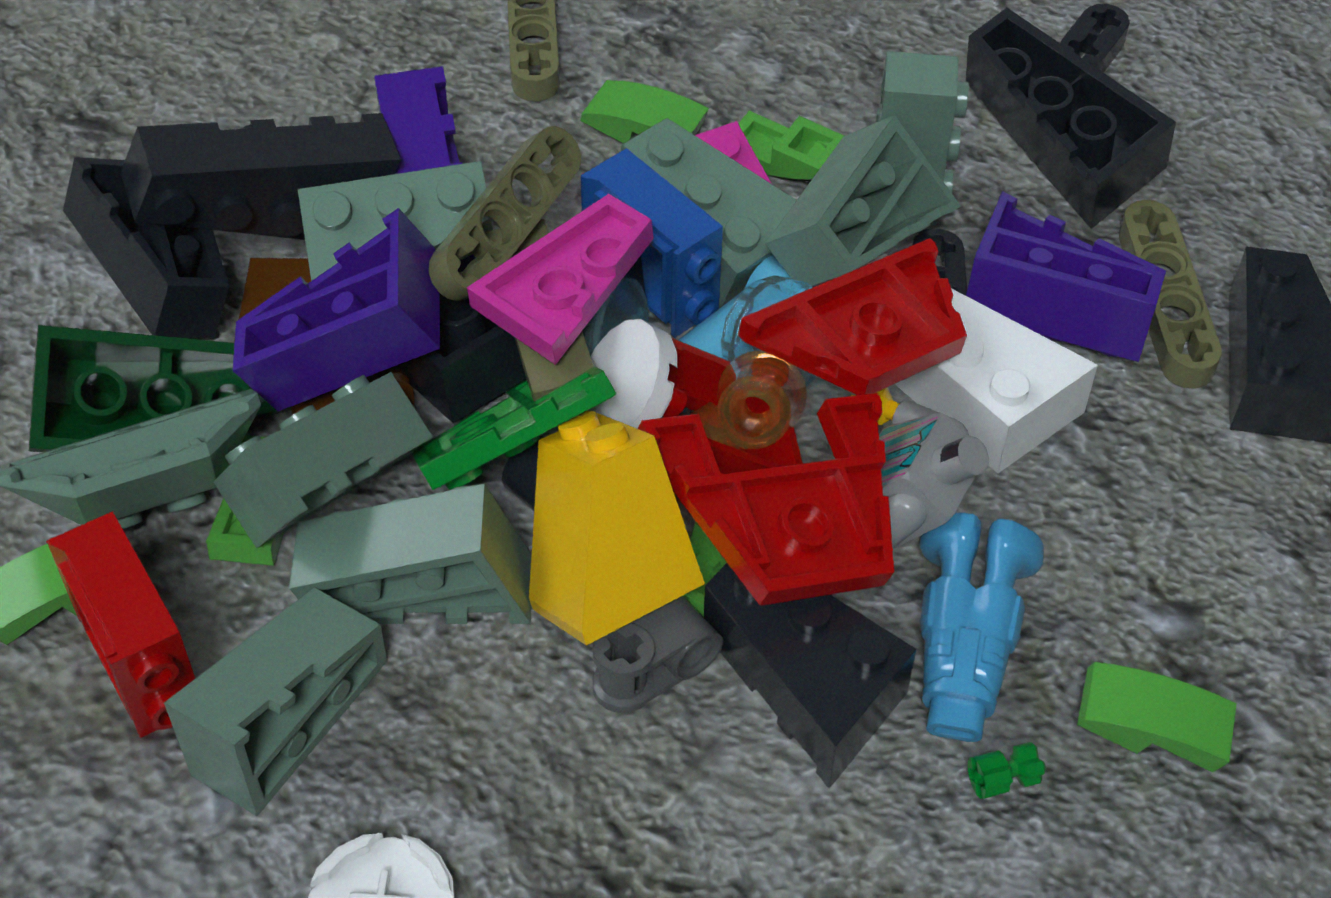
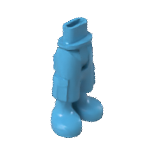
[919,512,1044,742]

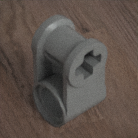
[592,595,723,713]

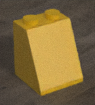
[529,411,705,646]

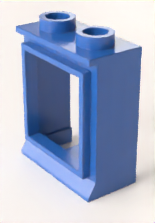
[580,148,723,338]

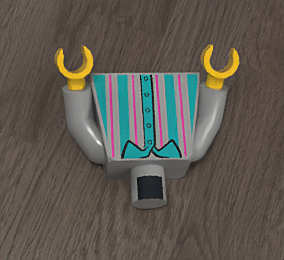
[851,387,989,549]

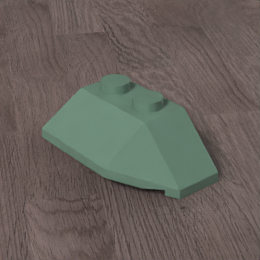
[0,389,261,529]

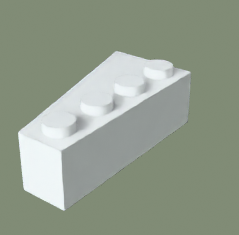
[836,253,1098,473]

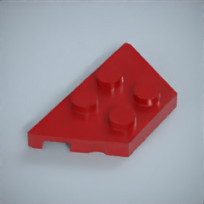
[738,238,967,395]

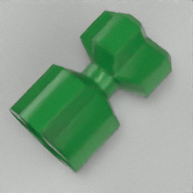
[967,742,1046,799]

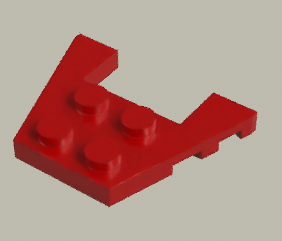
[638,393,894,606]

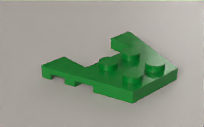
[412,367,617,491]

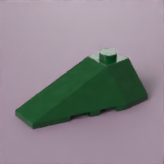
[28,325,291,452]

